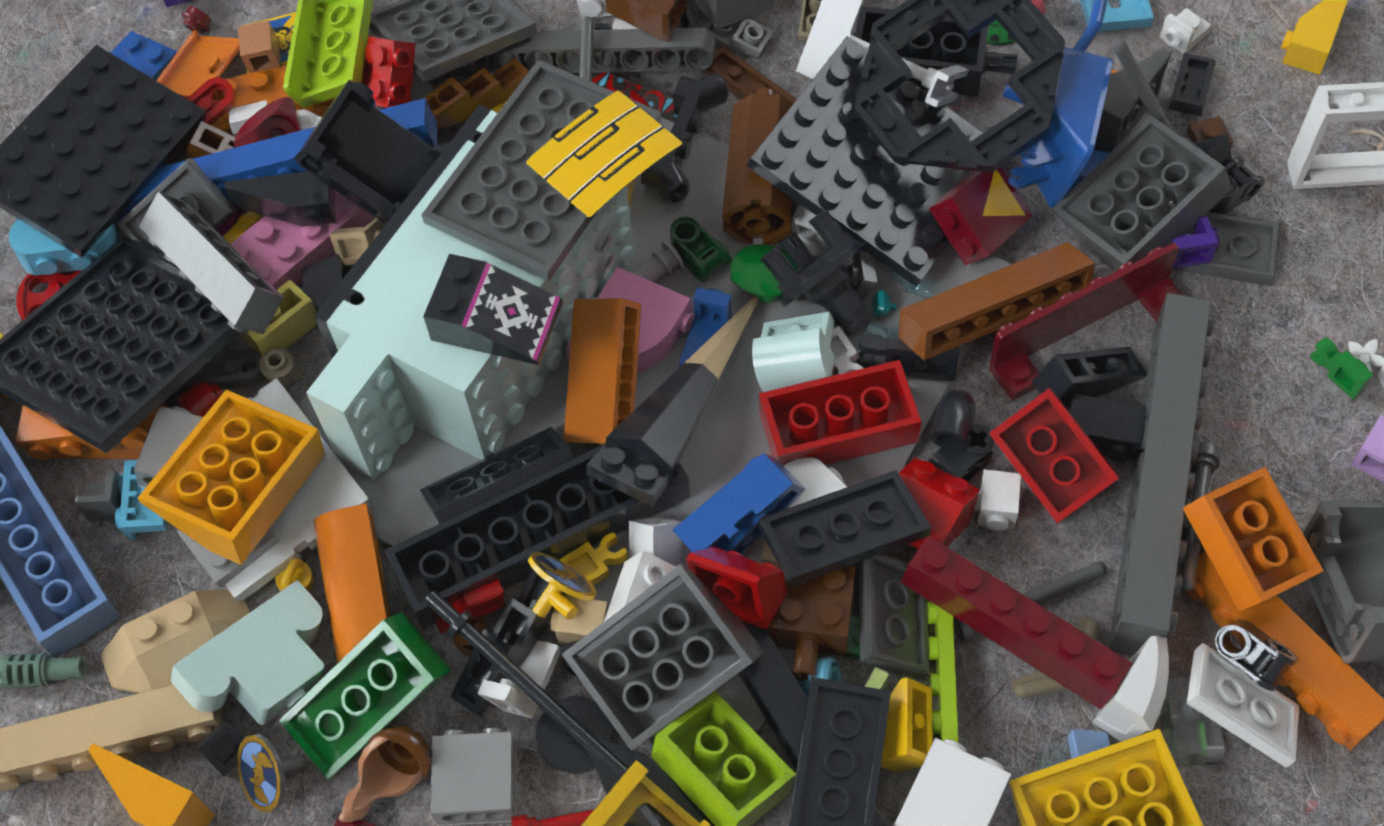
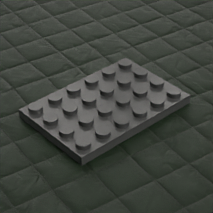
[421,60,662,281]

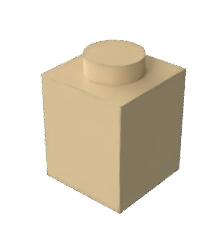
[551,596,609,646]

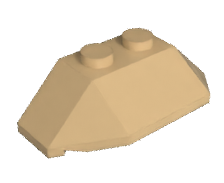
[100,589,250,694]

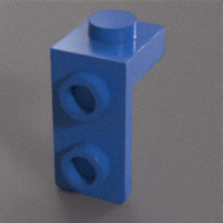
[679,287,732,366]

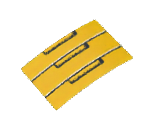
[526,91,682,217]

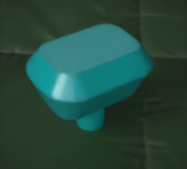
[872,290,897,318]

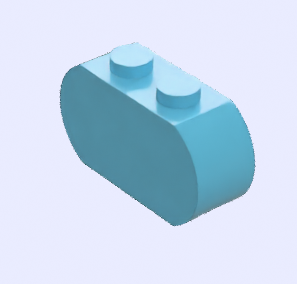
[9,219,120,276]

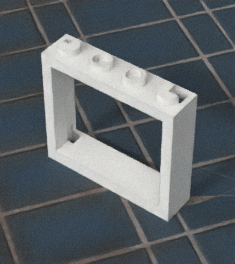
[1287,82,1384,189]

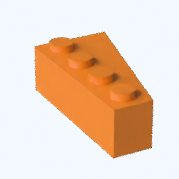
[15,402,170,460]

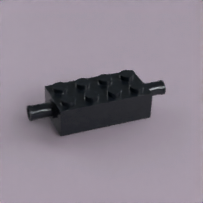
[853,6,1018,97]

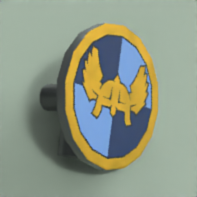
[237,734,305,813]

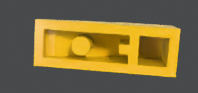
[1280,0,1348,75]

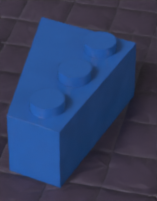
[673,453,805,555]

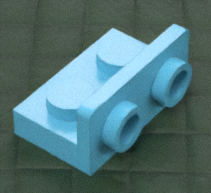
[115,460,168,541]

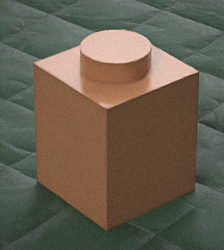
[238,20,281,73]

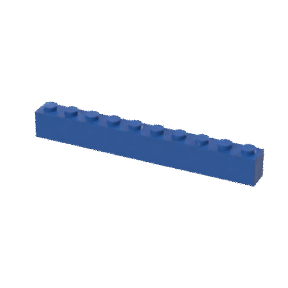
[117,98,437,221]

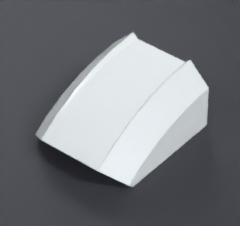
[1092,636,1169,741]

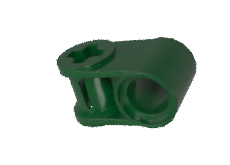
[670,216,731,283]

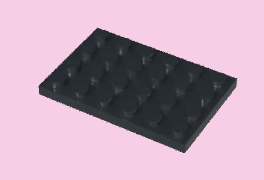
[0,45,207,258]

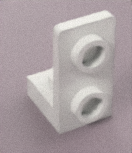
[478,641,561,719]

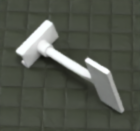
[796,0,969,107]

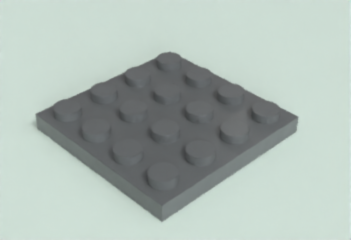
[369,0,538,82]

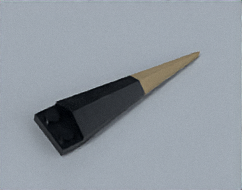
[586,296,759,507]

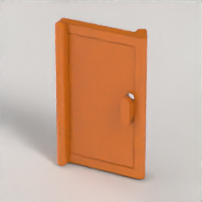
[156,30,240,99]

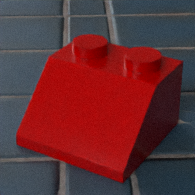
[899,457,980,549]
[686,547,787,630]

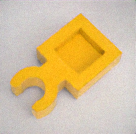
[559,533,628,586]

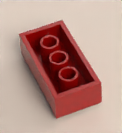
[759,360,922,466]

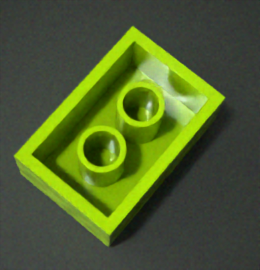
[651,690,796,826]

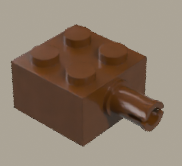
[770,565,855,681]

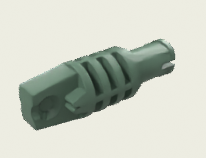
[0,653,87,689]

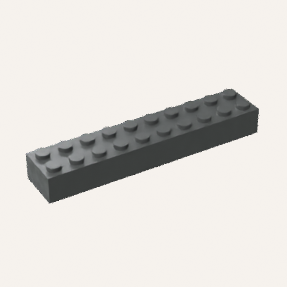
[1108,293,1215,655]

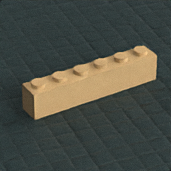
[0,685,222,791]

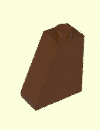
[605,0,689,42]

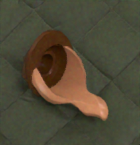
[338,725,432,822]

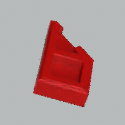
[435,580,505,634]

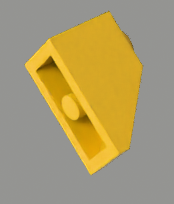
[881,677,933,773]

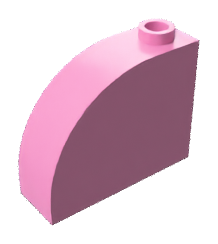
[565,267,695,373]

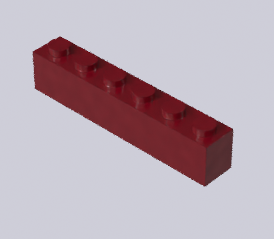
[900,535,1132,710]

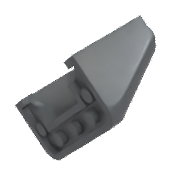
[1303,501,1384,663]

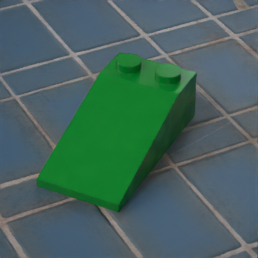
[279,612,452,780]

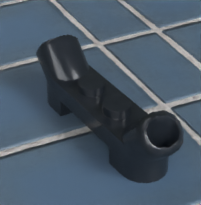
[641,73,728,203]

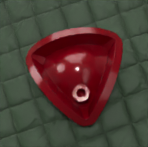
[234,97,301,147]

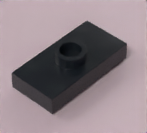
[1168,53,1216,117]

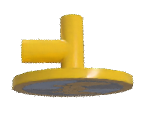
[528,552,597,620]

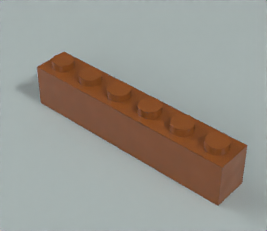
[898,242,1095,360]

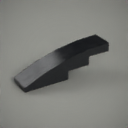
[450,569,565,716]

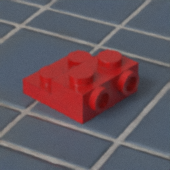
[362,36,416,108]

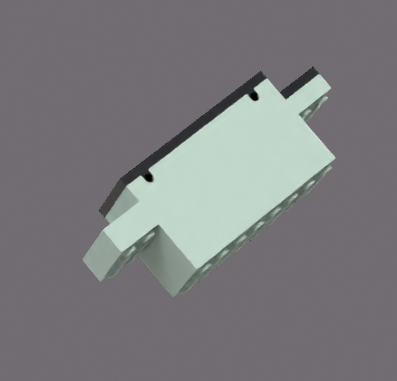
[306,105,635,481]

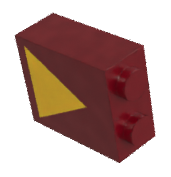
[929,167,1033,266]

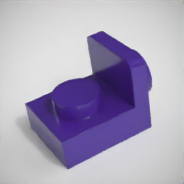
[1171,216,1220,269]

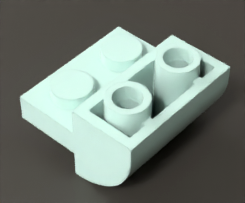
[752,311,835,392]

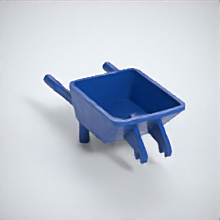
[1002,0,1113,208]

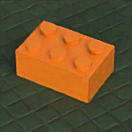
[1183,467,1323,612]

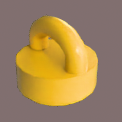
[275,558,315,592]

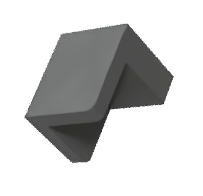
[75,470,122,521]

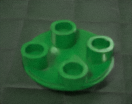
[730,244,797,303]

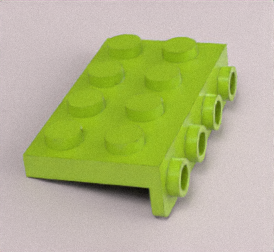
[283,0,373,108]

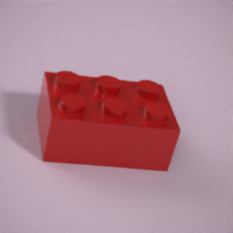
[989,388,1120,523]

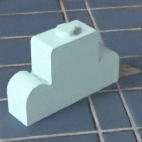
[171,580,324,725]

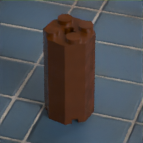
[722,88,794,245]

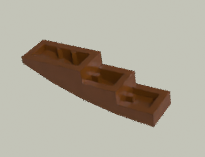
[424,58,529,130]

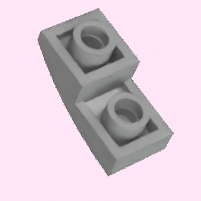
[704,18,773,57]

